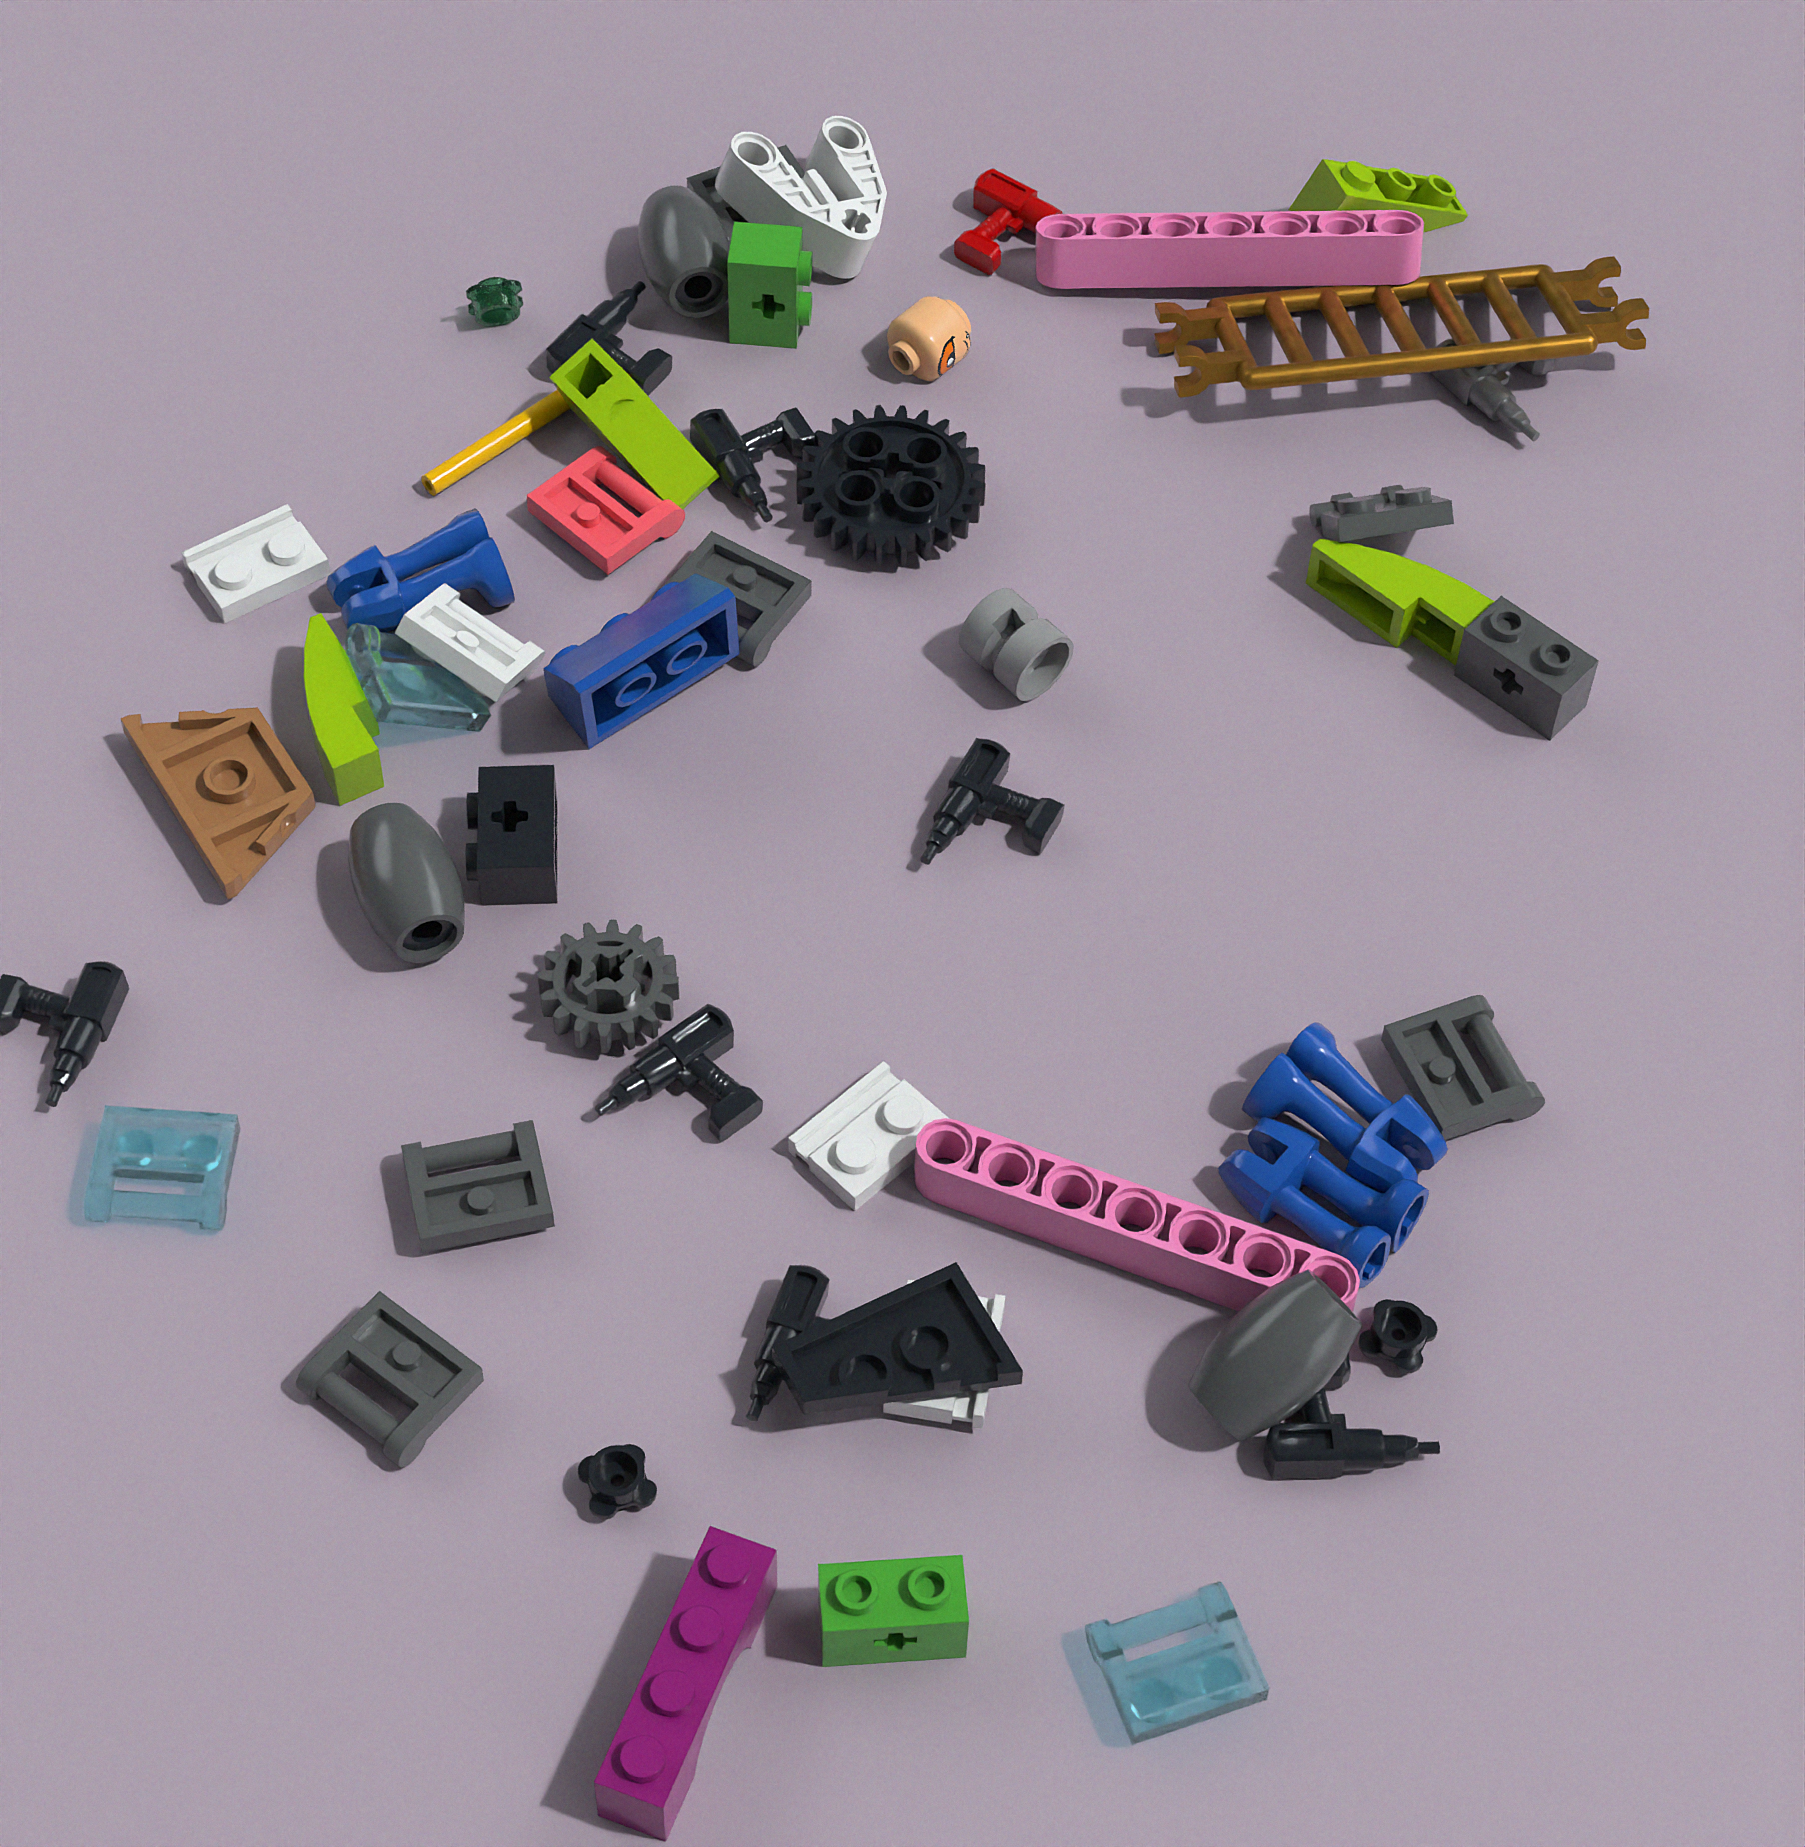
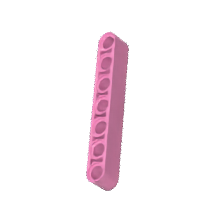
[1036,210,1424,289]
[914,1118,1360,1312]

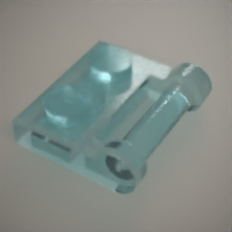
[345,623,491,732]
[84,1105,241,1231]
[1085,1581,1270,1745]

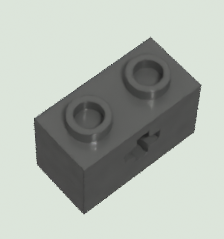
[1454,596,1599,741]

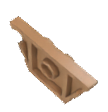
[120,707,316,900]

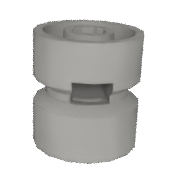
[959,588,1074,701]

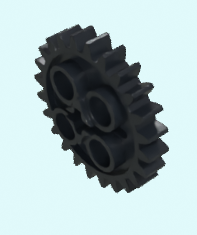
[796,405,986,566]

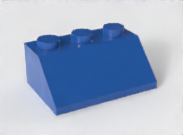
[543,573,740,749]

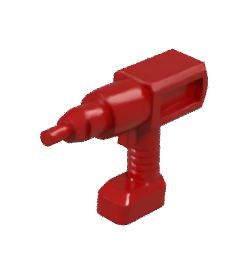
[954,168,1063,275]

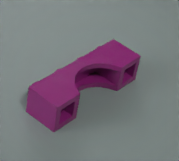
[594,1526,777,1842]

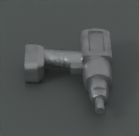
[1429,334,1556,441]

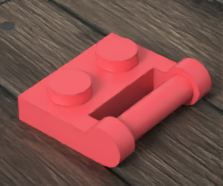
[526,446,685,575]

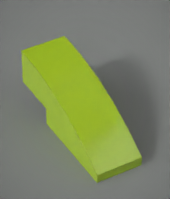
[1305,539,1495,666]
[304,613,385,806]

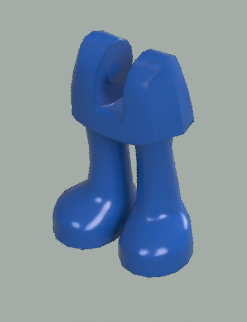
[326,508,515,638]
[1242,1022,1448,1193]
[1218,1117,1429,1288]

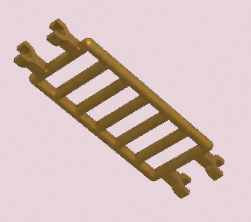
[1154,256,1650,398]

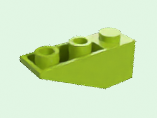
[1288,159,1468,233]
[549,339,719,509]

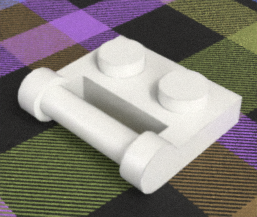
[395,583,545,702]

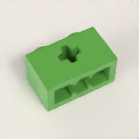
[727,222,813,349]
[818,1555,969,1667]

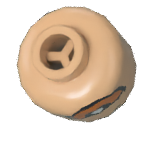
[887,296,971,381]

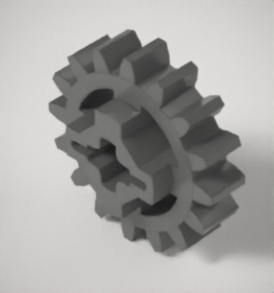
[538,920,680,1053]

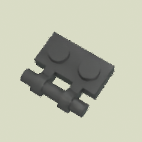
[1309,485,1454,542]

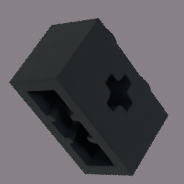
[465,765,558,906]

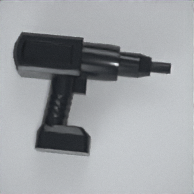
[546,281,672,396]
[690,407,815,523]
[920,738,1065,865]
[0,961,130,1107]
[595,1004,763,1142]
[746,1265,830,1422]
[1263,1353,1440,1479]

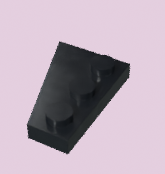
[772,1262,1023,1415]

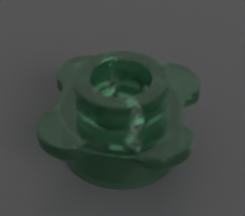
[466,277,524,327]

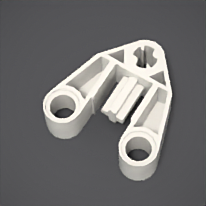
[715,116,887,279]

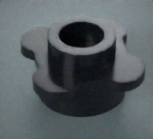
[1358,1299,1438,1373]
[578,1444,657,1519]

